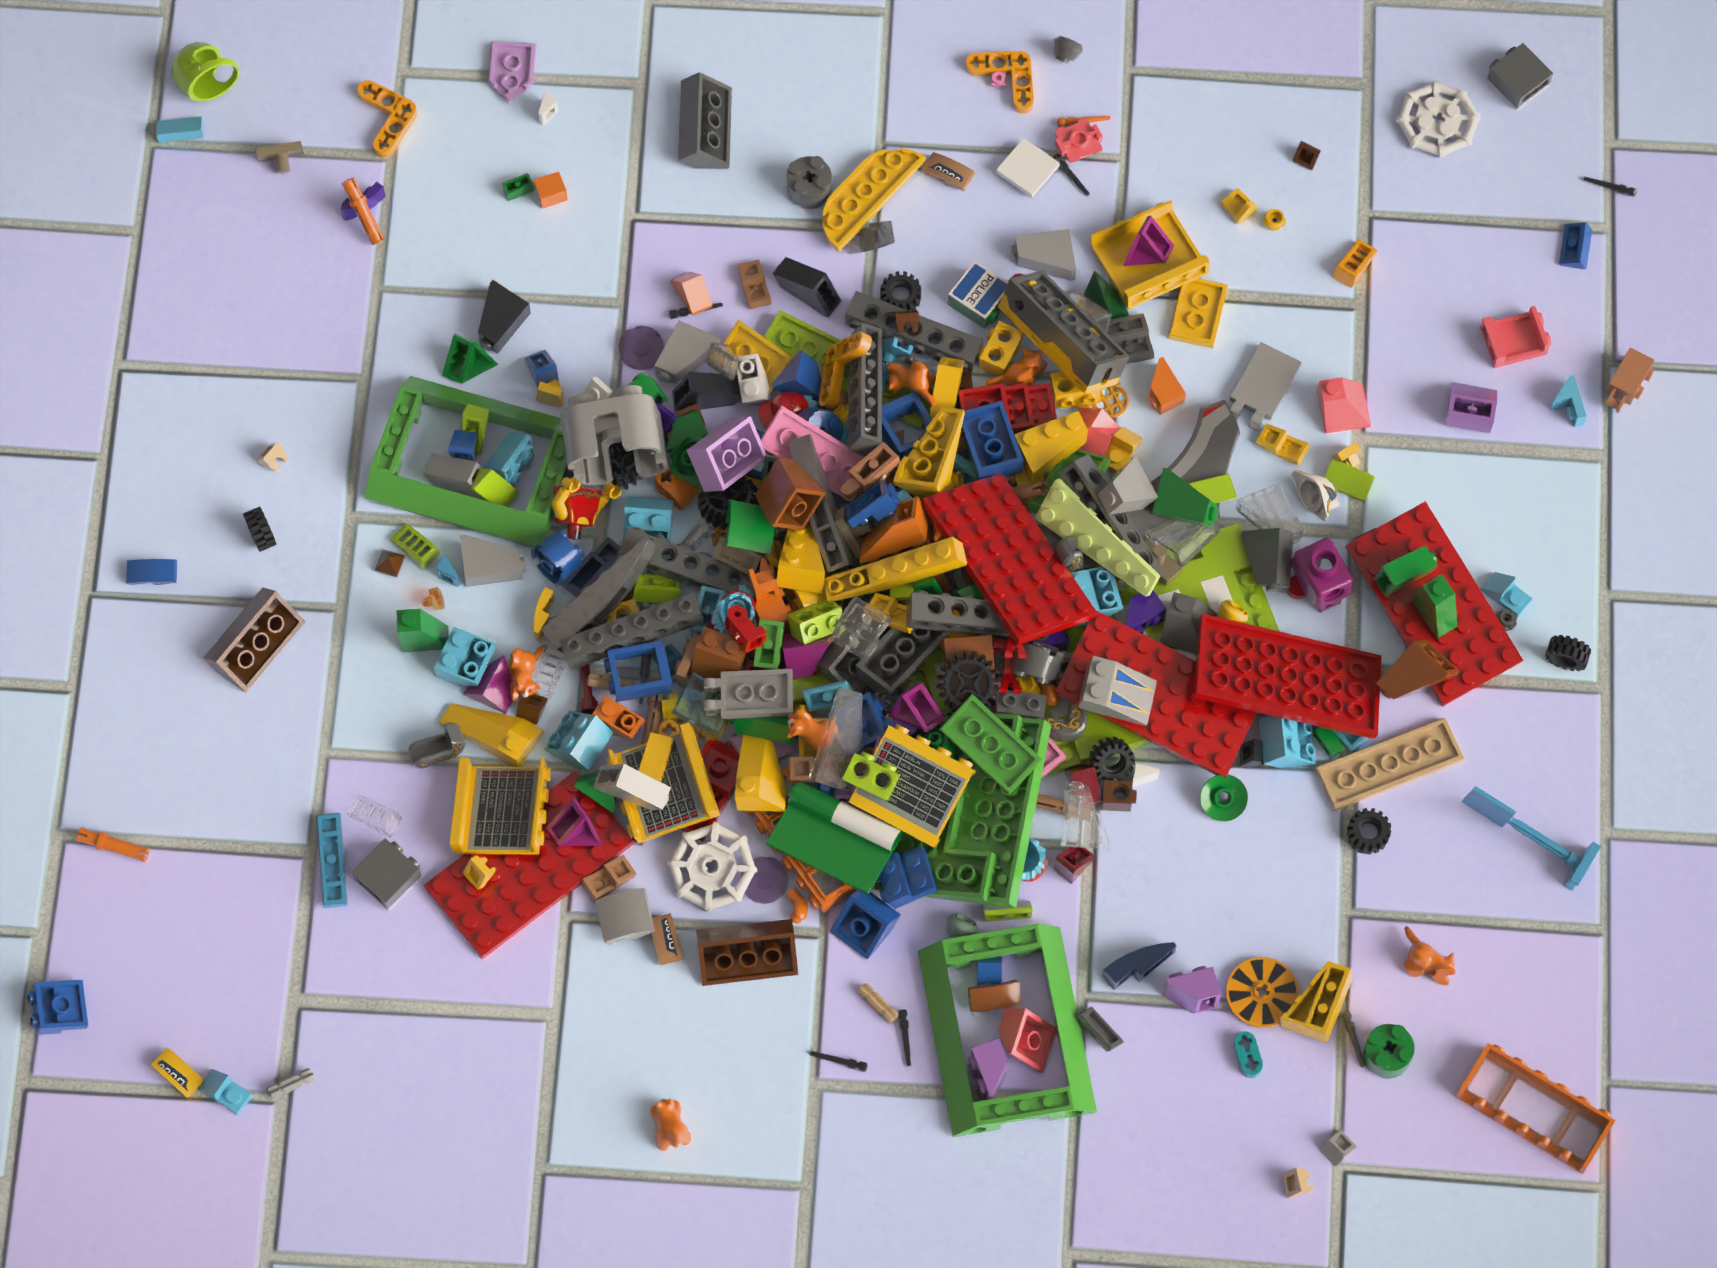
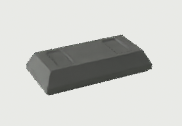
[1077,1007,1124,1052]

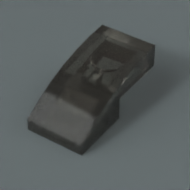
[848,220,895,254]

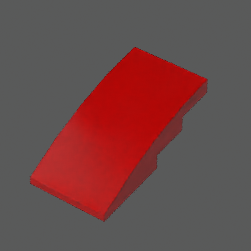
[958,383,1057,433]
[680,736,740,841]

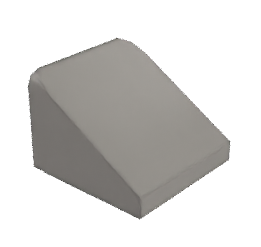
[1319,1129,1357,1166]

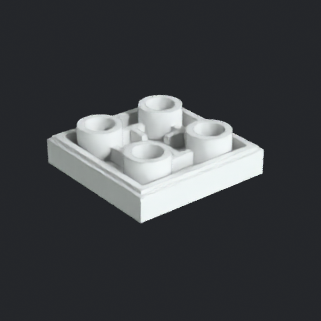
[996,138,1060,198]

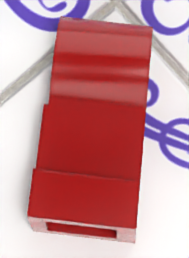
[725,605,767,654]

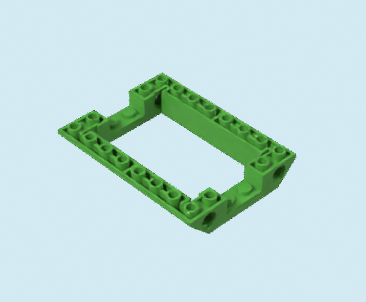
[365,376,568,547]
[918,924,1097,1138]

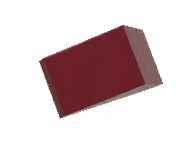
[1065,764,1102,808]
[1054,841,1096,884]

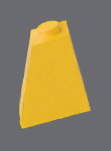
[930,357,965,419]

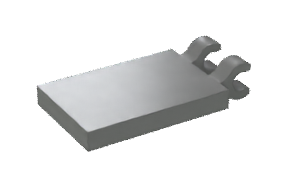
[1229,342,1302,430]
[704,669,793,719]

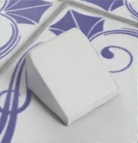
[539,91,558,126]
[1132,763,1160,787]

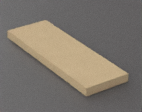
[1315,717,1465,812]

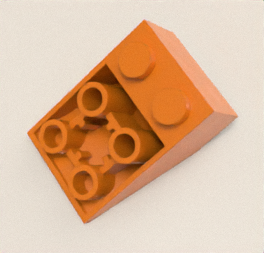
[859,496,929,563]
[756,557,792,634]

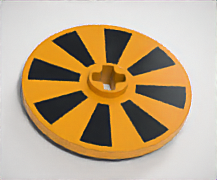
[1226,957,1299,1028]

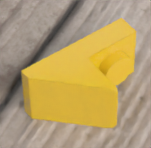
[1104,427,1143,473]

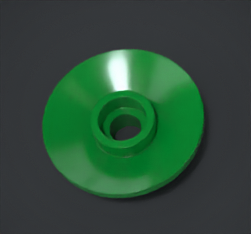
[1200,774,1248,821]

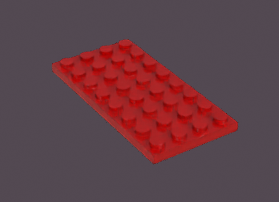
[921,474,1098,645]
[1345,501,1524,707]
[1054,610,1257,778]
[1194,614,1382,739]
[424,771,635,959]

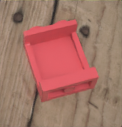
[1480,306,1551,368]

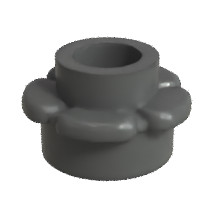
[1496,609,1518,631]

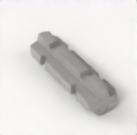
[267,1068,315,1099]

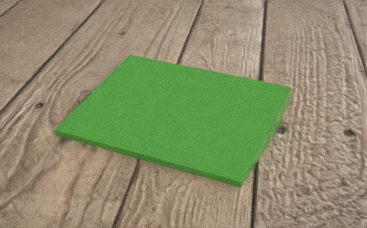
[874,713,1051,909]

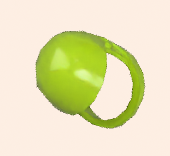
[171,42,239,102]

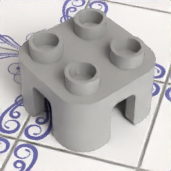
[560,385,668,486]

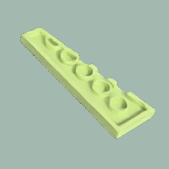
[1035,479,1160,597]

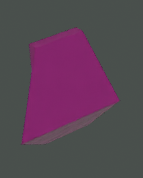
[1123,216,1174,266]
[783,633,830,680]
[463,655,513,714]
[888,682,946,732]
[546,798,603,846]

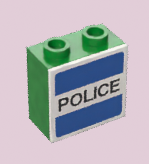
[948,261,1008,329]

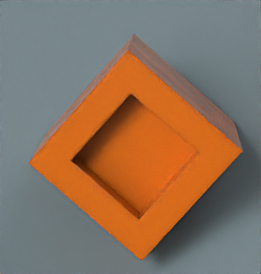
[534,171,568,208]
[748,568,779,602]

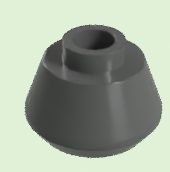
[1054,35,1083,63]

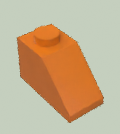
[1148,357,1186,415]

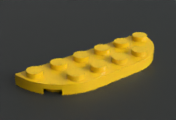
[822,148,926,253]

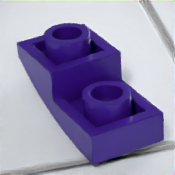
[340,181,386,221]

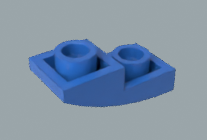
[126,559,177,585]

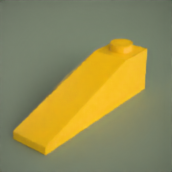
[893,407,965,500]
[439,703,544,767]
[735,735,787,812]

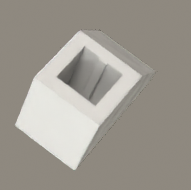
[735,353,771,405]

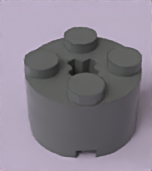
[786,156,832,209]
[1011,641,1065,684]

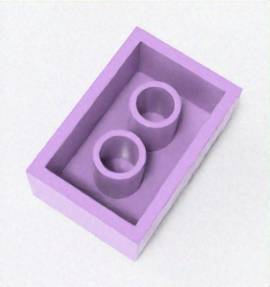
[687,416,767,492]

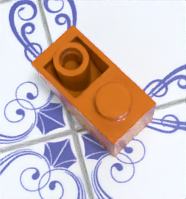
[592,695,645,740]

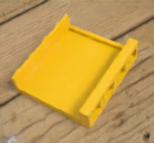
[1090,200,1210,309]

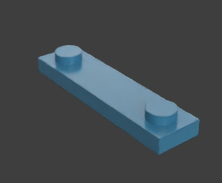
[316,813,348,908]

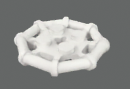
[1396,80,1481,158]
[667,822,757,912]

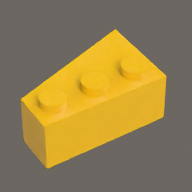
[1015,411,1088,484]
[777,524,825,594]
[1280,961,1353,1043]

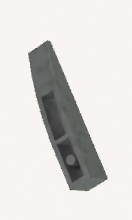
[788,434,858,573]
[541,536,658,654]

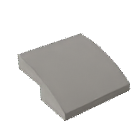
[595,888,655,946]

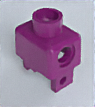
[1291,538,1353,613]

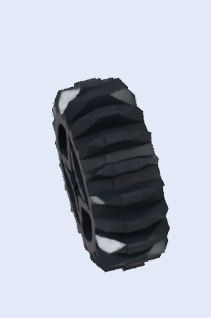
[609,442,643,490]
[697,476,760,531]
[936,650,1001,712]

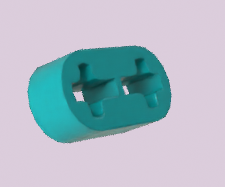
[1234,1031,1263,1078]

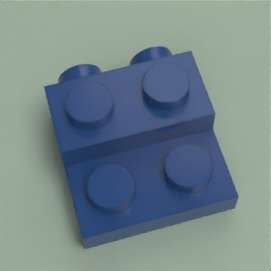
[845,479,900,528]
[828,692,893,758]
[877,846,938,909]
[27,980,89,1035]

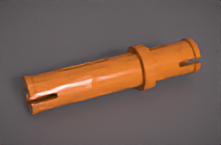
[341,177,385,245]
[76,827,150,863]

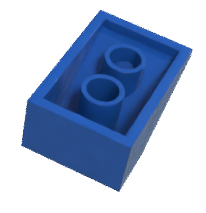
[961,401,1024,481]

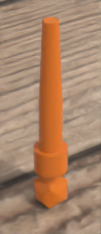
[1057,116,1111,127]

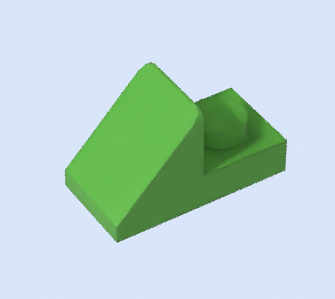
[754,619,784,669]

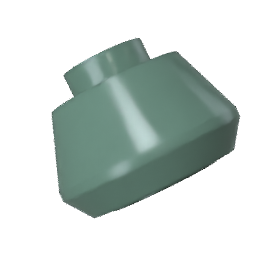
[946,913,978,938]

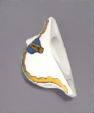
[1291,470,1339,521]

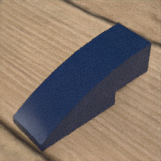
[561,537,621,598]
[1102,942,1177,990]

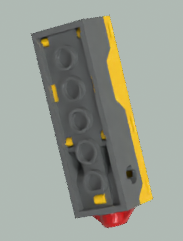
[998,270,1130,394]

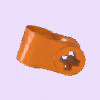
[655,467,698,511]

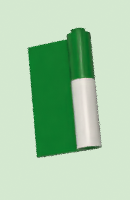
[766,781,902,895]

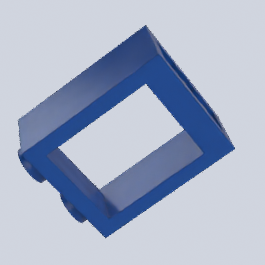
[882,392,932,461]
[603,640,672,702]

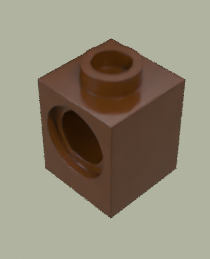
[1102,780,1137,812]

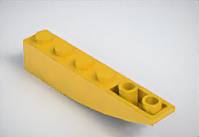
[824,537,967,602]

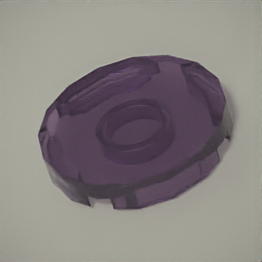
[618,325,664,370]
[741,856,789,904]

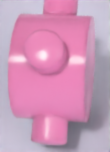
[990,71,1007,88]

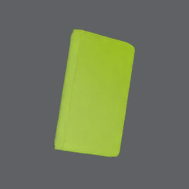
[1325,459,1375,502]
[471,469,519,507]
[1189,473,1237,504]
[632,574,681,603]
[982,901,1033,922]

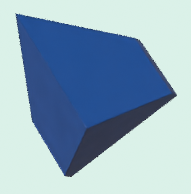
[771,350,822,401]

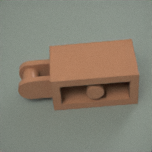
[1604,347,1655,413]
[841,442,900,502]

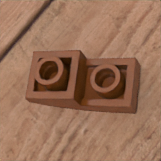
[968,979,1022,1012]

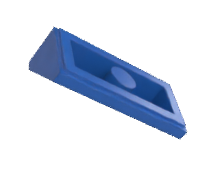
[1559,222,1592,269]

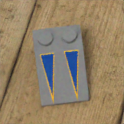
[1077,656,1157,726]

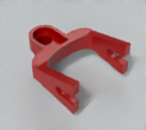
[992,635,1027,694]

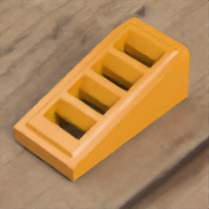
[1333,239,1378,288]

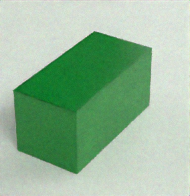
[502,173,534,201]
[1313,727,1344,759]

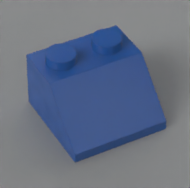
[830,890,901,960]

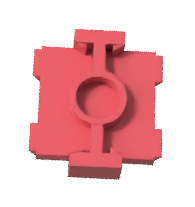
[1055,118,1103,163]

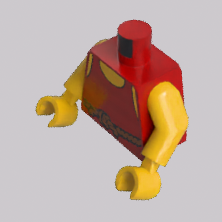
[551,477,621,540]

